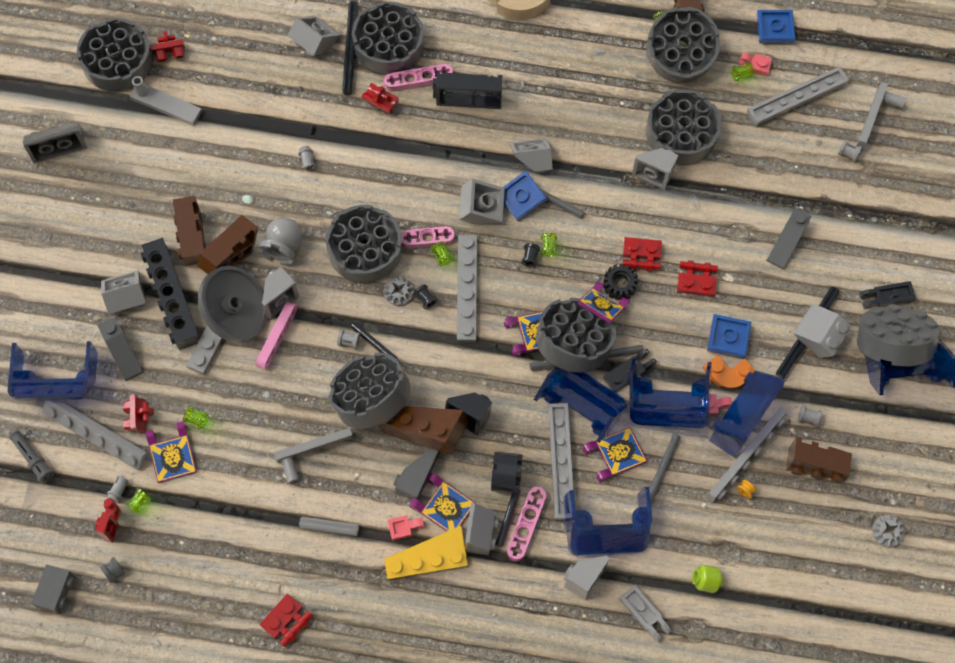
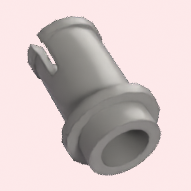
[298,146,315,171]
[107,476,129,503]

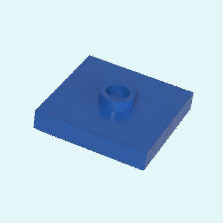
[757,10,796,43]
[504,171,548,221]
[707,314,751,359]

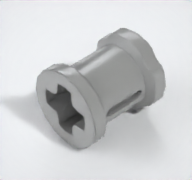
[838,140,862,162]
[337,329,360,350]
[797,405,822,427]

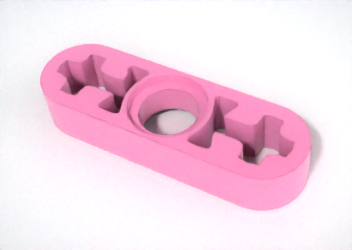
[401,226,455,249]

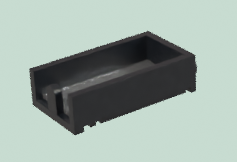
[432,71,503,110]

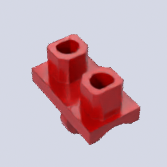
[151,31,185,62]
[362,83,399,114]
[123,394,154,434]

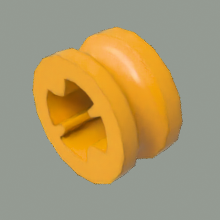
[736,480,757,499]

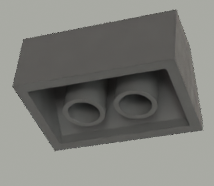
[23,121,87,163]

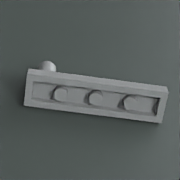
[130,76,202,126]
[856,82,906,151]
[274,428,353,483]

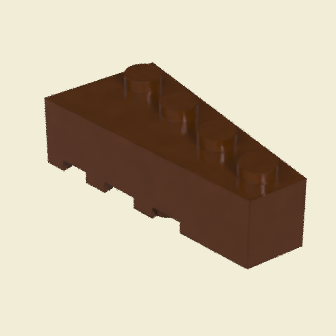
[379,406,468,455]

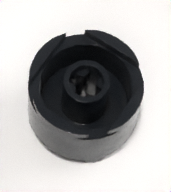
[491,452,523,494]

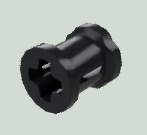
[521,243,540,267]
[413,284,438,310]

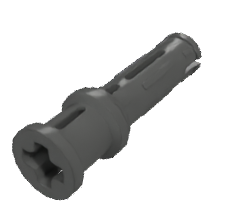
[9,430,55,484]

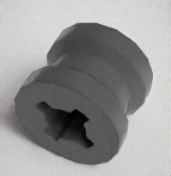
[100,557,125,583]

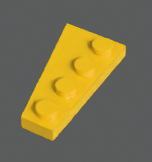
[384,526,468,580]

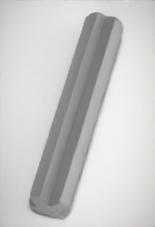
[299,517,359,536]

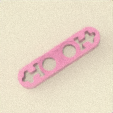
[384,64,453,91]
[256,301,297,370]
[507,487,546,562]

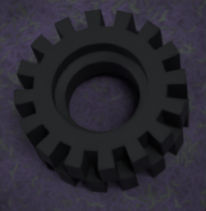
[603,264,638,300]

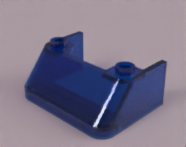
[864,339,955,396]
[7,341,98,401]
[629,358,712,428]
[533,367,629,443]
[709,370,786,458]
[563,487,652,556]

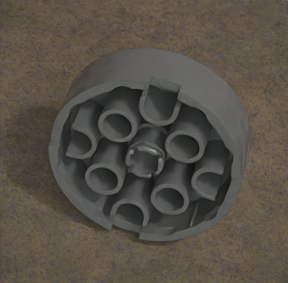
[352,2,424,74]
[646,7,720,82]
[77,18,153,91]
[646,90,721,164]
[326,205,402,283]
[535,298,616,372]
[857,304,940,366]
[328,353,410,429]

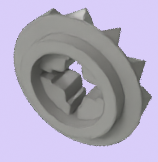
[383,276,414,305]
[872,515,906,547]

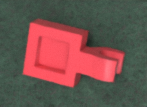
[739,53,772,76]
[696,394,732,417]
[388,515,425,541]

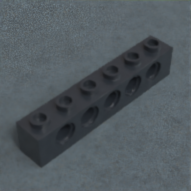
[140,237,200,350]

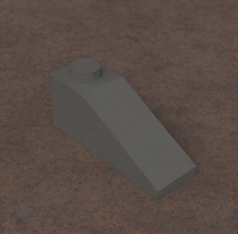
[766,208,812,269]
[97,317,143,381]
[394,448,440,500]

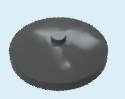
[198,266,267,342]

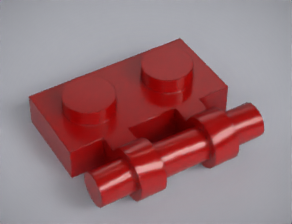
[622,237,662,272]
[677,260,718,297]
[95,499,121,543]
[259,593,313,648]

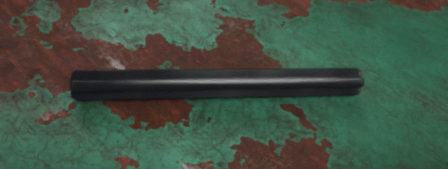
[342,1,358,95]
[776,286,840,379]

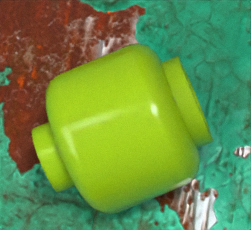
[692,565,724,593]

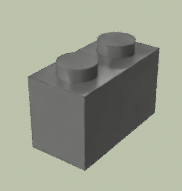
[31,564,75,614]

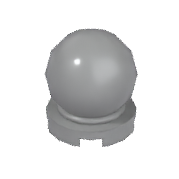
[258,217,302,266]

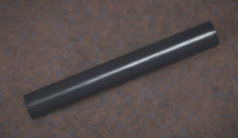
[350,322,398,359]
[495,490,521,547]

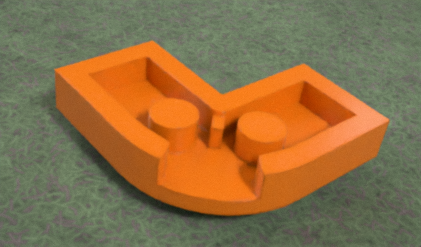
[702,355,757,390]

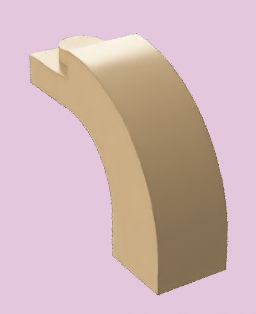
[489,0,551,20]

